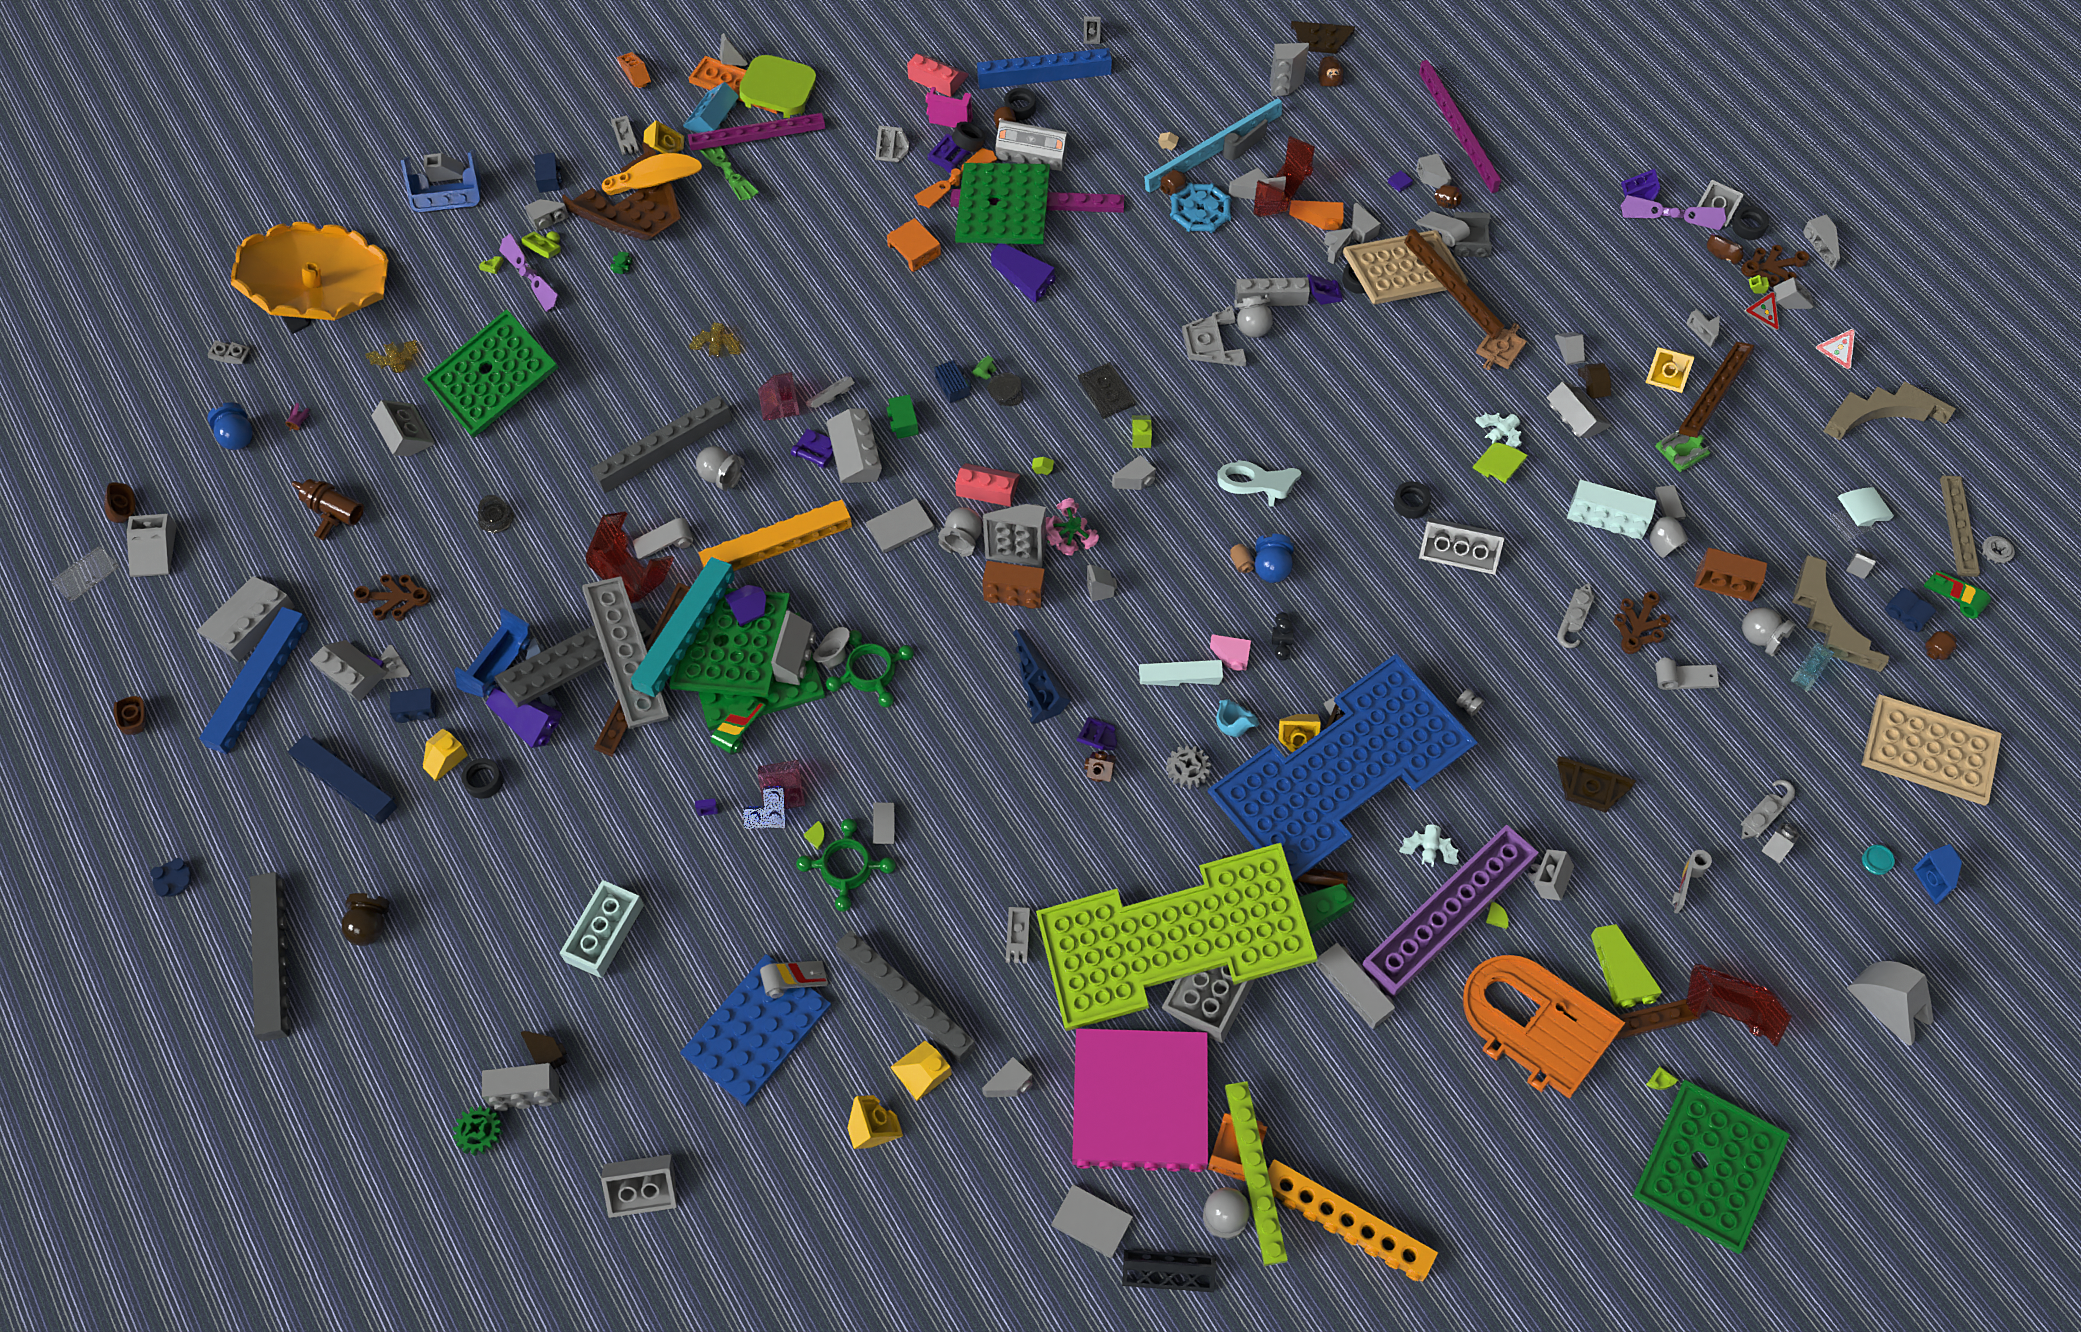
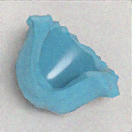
[1216,699,1259,737]

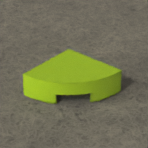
[479,256,504,274]
[803,821,824,850]
[1486,902,1508,929]
[1646,1066,1678,1090]

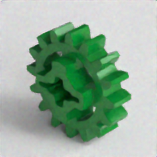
[452,1106,503,1156]

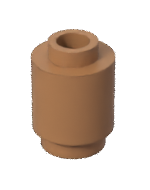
[1230,544,1255,573]

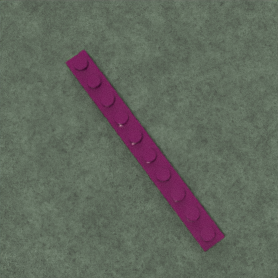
[1419,60,1501,194]
[950,189,1124,213]

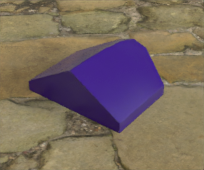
[1621,169,1661,201]
[1307,273,1343,305]
[724,585,766,626]
[1077,717,1117,750]

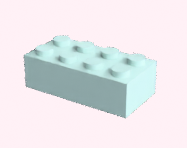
[1567,479,1656,540]
[560,880,644,978]

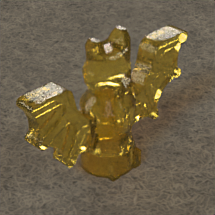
[689,322,740,358]
[365,340,418,373]

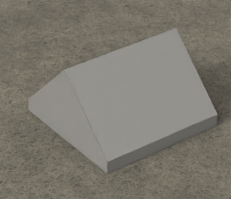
[1697,180,1744,227]

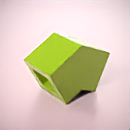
[1749,275,1769,294]
[1032,457,1054,475]

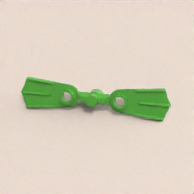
[699,146,759,201]

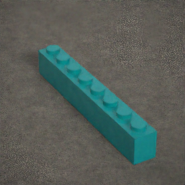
[631,557,735,697]

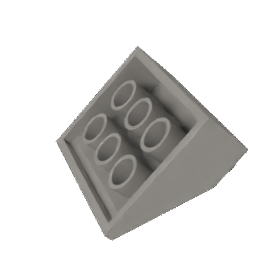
[983,504,1046,568]
[196,576,295,662]
[1162,965,1255,1043]

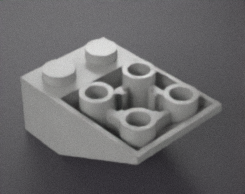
[127,514,177,577]

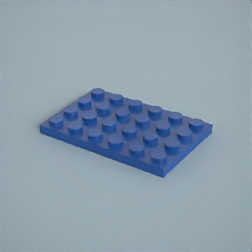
[680,954,832,1107]

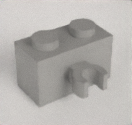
[1528,849,1574,901]

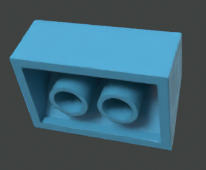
[683,82,739,133]

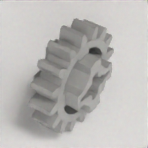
[1166,745,1211,789]

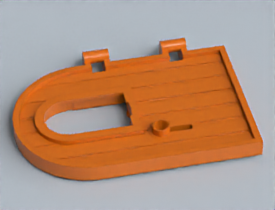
[1463,955,1625,1099]

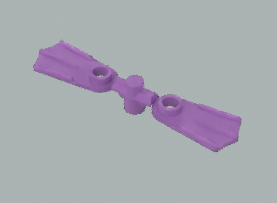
[1621,195,1727,230]
[499,233,559,312]

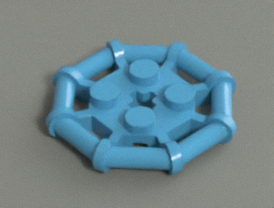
[1170,182,1232,233]

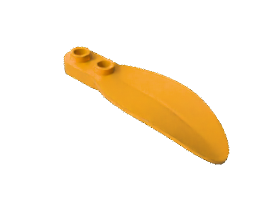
[602,153,702,195]

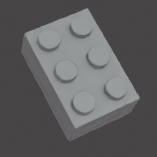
[482,1063,559,1111]

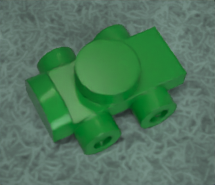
[610,252,632,274]

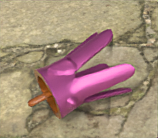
[285,403,310,431]

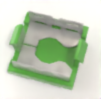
[1655,430,1710,472]

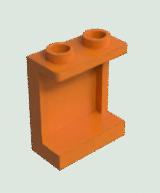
[887,218,941,272]
[1208,1113,1267,1182]

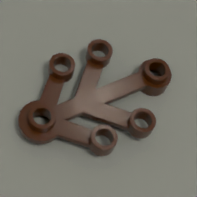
[1741,245,1810,287]
[354,574,431,621]
[1613,591,1671,654]

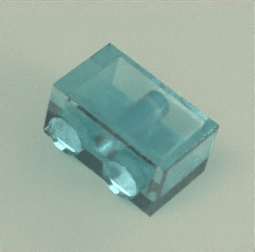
[1790,642,1835,692]

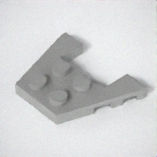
[1182,306,1246,366]

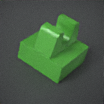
[971,355,996,380]

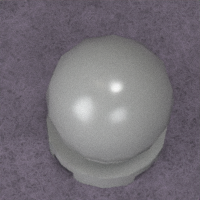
[1234,294,1273,338]
[696,446,745,491]
[938,507,982,557]
[1741,607,1795,656]
[1203,1187,1250,1240]

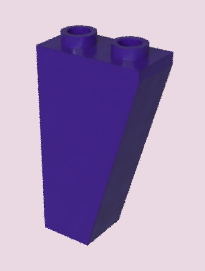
[991,243,1056,303]
[485,687,562,748]

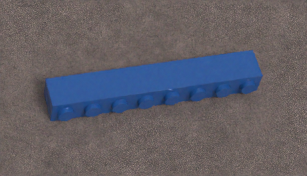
[977,48,1112,89]
[199,607,309,754]

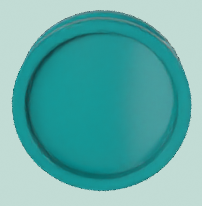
[1862,845,1895,875]

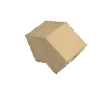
[1158,132,1179,151]

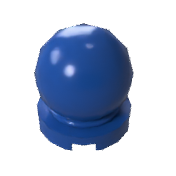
[207,402,253,451]
[1254,534,1294,583]

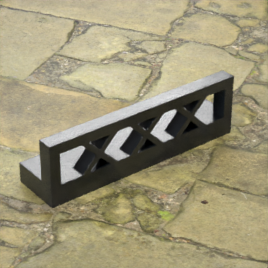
[1122,1249,1216,1293]

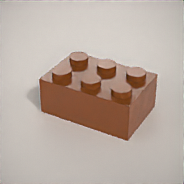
[1693,547,1767,602]
[982,561,1045,609]

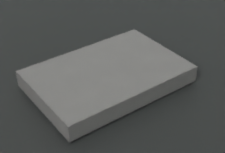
[866,498,934,553]
[1051,1185,1133,1259]

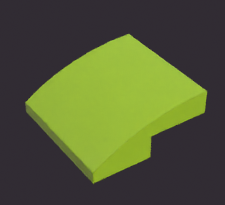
[1473,442,1528,484]

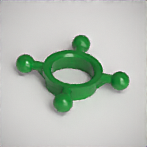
[826,630,914,708]
[796,818,896,912]

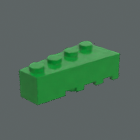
[1298,883,1355,935]

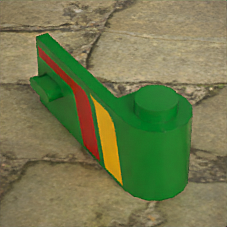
[1924,570,1991,619]
[711,696,766,755]

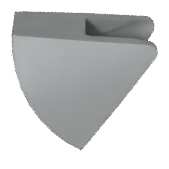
[1847,961,1934,1045]

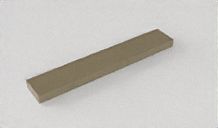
[1940,476,1980,577]

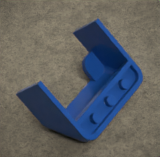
[400,149,481,212]
[455,608,531,698]

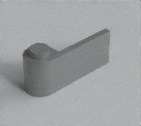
[1416,211,1470,247]
[633,518,693,560]

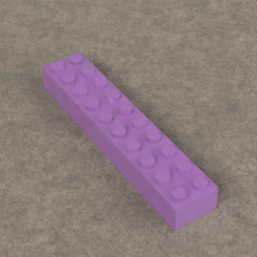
[1362,825,1539,999]

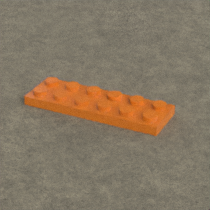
[689,56,779,114]

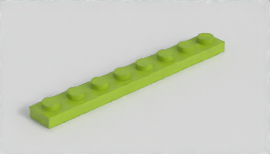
[1225,1081,1288,1266]

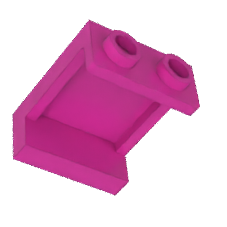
[926,87,973,128]

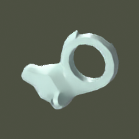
[1217,460,1301,507]

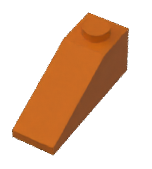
[616,52,651,88]
[1289,200,1343,230]

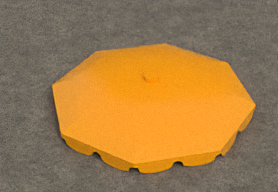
[231,222,389,321]

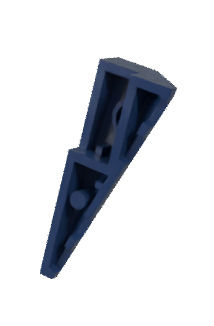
[1013,628,1071,724]

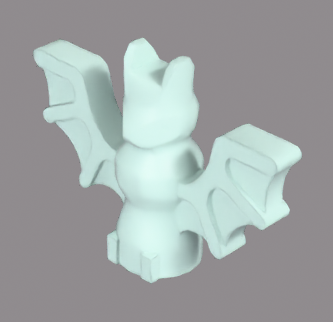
[1475,413,1521,449]
[1399,825,1459,867]

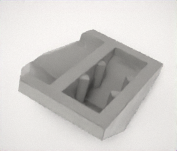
[875,125,909,163]

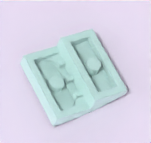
[1838,487,1894,526]

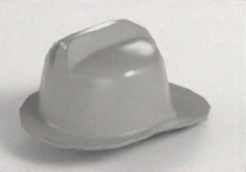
[813,627,850,670]

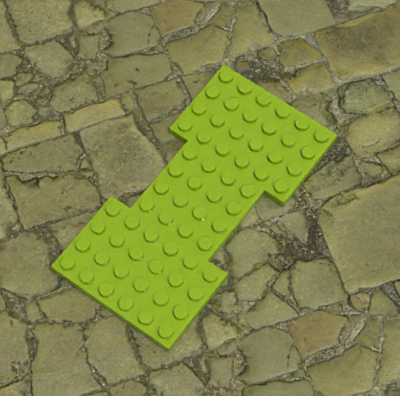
[1036,843,1318,1031]

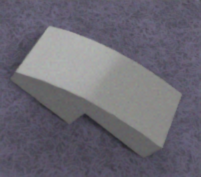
[208,340,250,364]
[873,802,894,844]

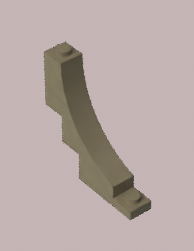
[1824,381,1956,440]
[1792,555,1889,672]

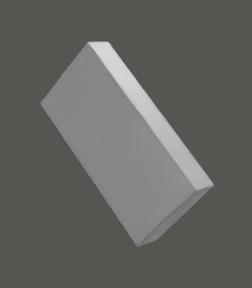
[1654,485,1686,521]

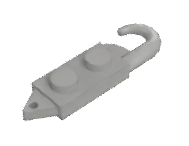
[1557,583,1594,649]
[1741,780,1795,839]

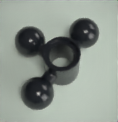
[1272,612,1293,661]

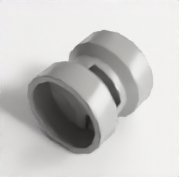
[1456,688,1485,716]

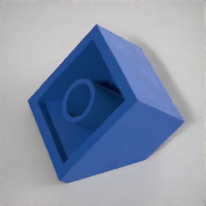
[1913,844,1962,905]

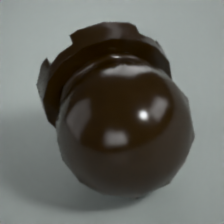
[341,893,390,947]

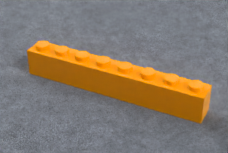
[698,500,852,571]

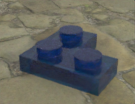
[743,786,786,829]

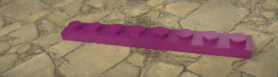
[688,113,825,151]

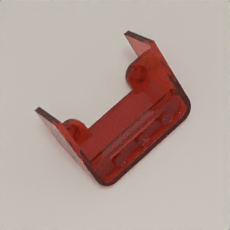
[1253,136,1315,217]
[586,511,675,604]
[1686,963,1792,1047]

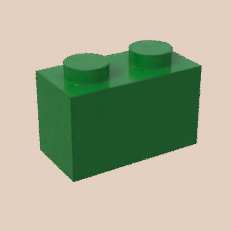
[886,394,919,439]

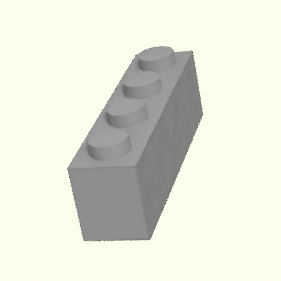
[1235,277,1310,306]
[1316,943,1395,1029]

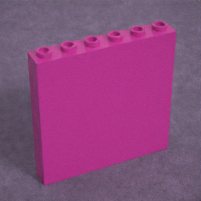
[1072,1029,1208,1172]

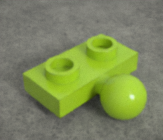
[522,231,561,259]

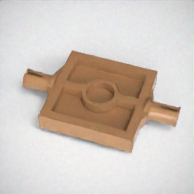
[1476,323,1527,370]

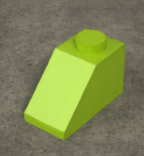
[1132,415,1152,448]

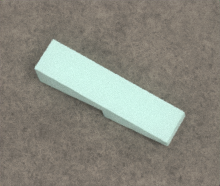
[1139,660,1223,686]

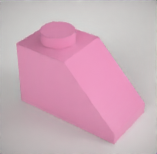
[1210,635,1251,671]

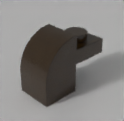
[1578,362,1611,399]

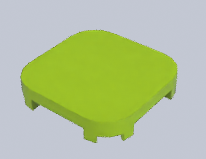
[739,55,816,118]

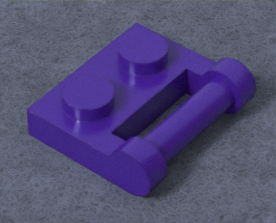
[927,134,971,173]
[791,428,834,469]

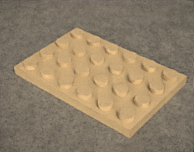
[1343,230,1468,305]
[1862,694,2002,806]

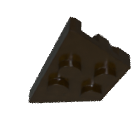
[1291,21,1355,54]
[1556,756,1636,813]

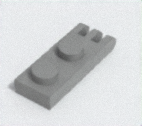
[611,115,639,155]
[806,376,854,408]
[1006,907,1030,964]

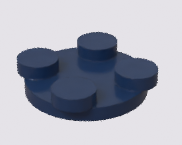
[150,858,191,897]

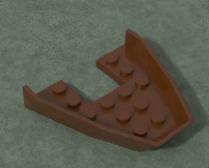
[562,142,681,241]

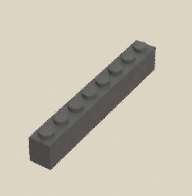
[590,395,732,493]
[250,872,291,1042]
[835,930,976,1064]

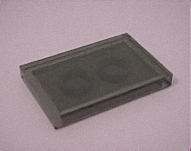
[1078,362,1136,419]

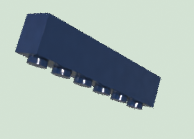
[287,734,398,825]

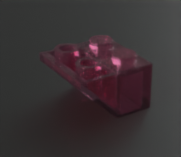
[758,372,800,421]
[758,760,805,812]

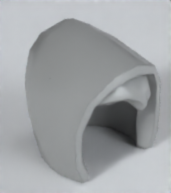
[1649,516,1689,558]

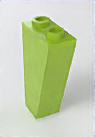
[1591,924,1662,1009]

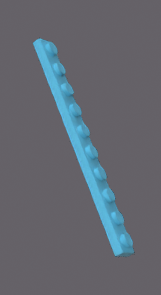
[1144,98,1282,193]

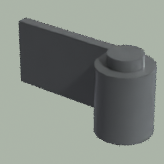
[1223,119,1268,160]

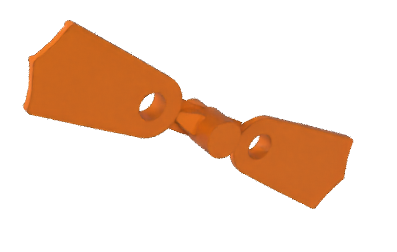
[914,148,997,208]

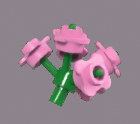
[1046,498,1099,556]

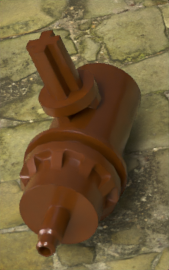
[291,479,364,541]

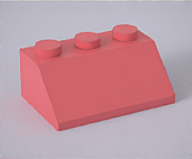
[907,53,968,97]
[955,463,1020,507]

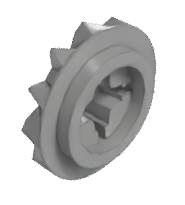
[1981,536,2014,564]

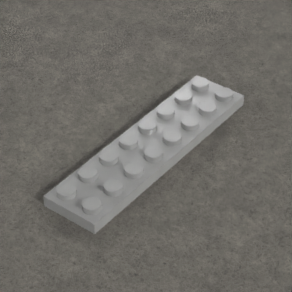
[582,576,669,729]

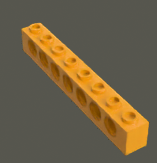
[1268,1159,1438,1282]

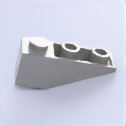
[1803,214,1840,270]

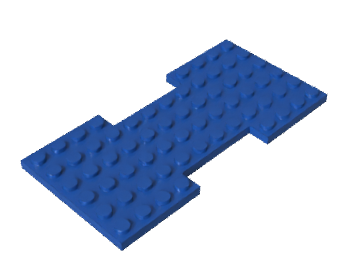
[1207,654,1478,882]

